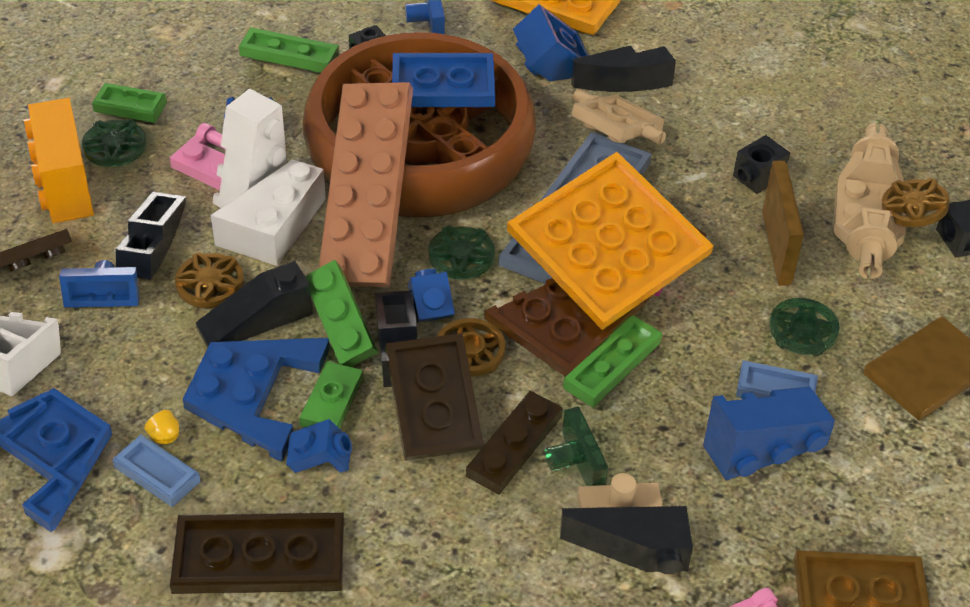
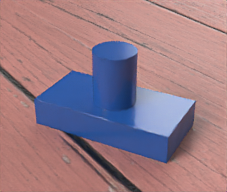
[405,0,445,34]
[59,260,140,308]

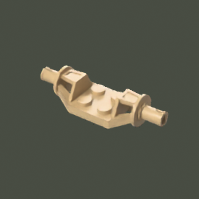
[833,123,906,279]

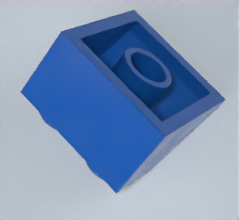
[513,4,589,82]

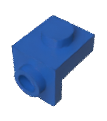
[408,269,455,323]
[286,419,352,473]

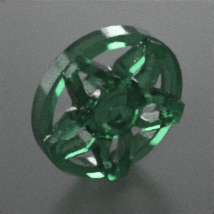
[82,119,146,167]
[428,225,495,279]
[769,298,840,356]

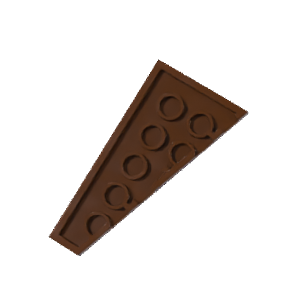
[484,226,706,377]

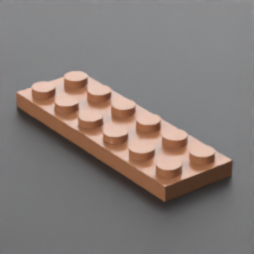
[319,82,413,287]

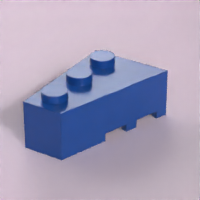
[703,387,835,481]

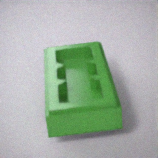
[92,83,167,123]
[299,361,363,429]

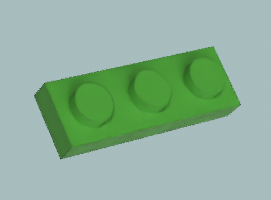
[239,27,339,72]
[305,260,378,367]
[563,315,662,408]

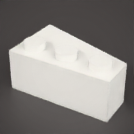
[213,89,287,208]
[211,159,326,266]
[0,312,61,396]

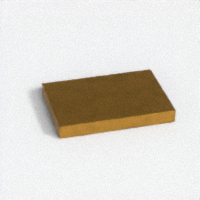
[762,161,804,286]
[863,316,970,421]
[794,550,930,607]

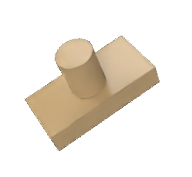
[577,473,663,508]

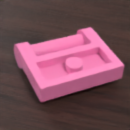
[170,123,226,190]

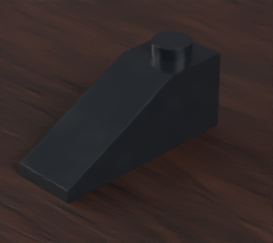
[195,261,313,348]
[560,506,693,574]

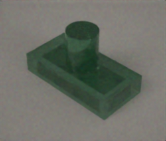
[545,406,608,486]

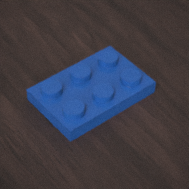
[392,53,495,108]

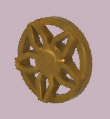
[882,178,949,227]
[175,252,244,308]
[437,318,505,377]

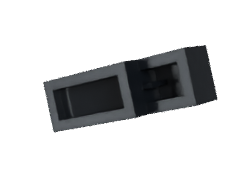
[571,45,676,92]
[115,192,186,280]
[374,290,417,387]

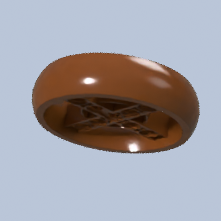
[303,32,536,217]

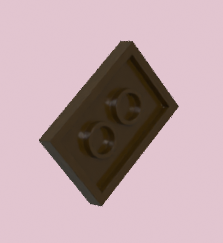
[385,333,484,461]

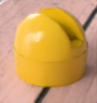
[144,410,179,445]

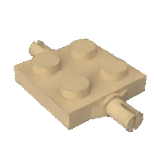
[571,88,666,145]

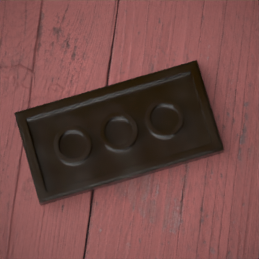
[170,512,344,594]

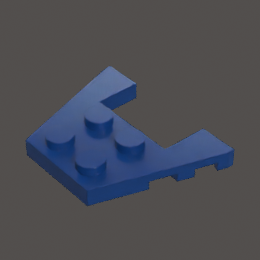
[183,338,330,461]
[0,388,112,532]

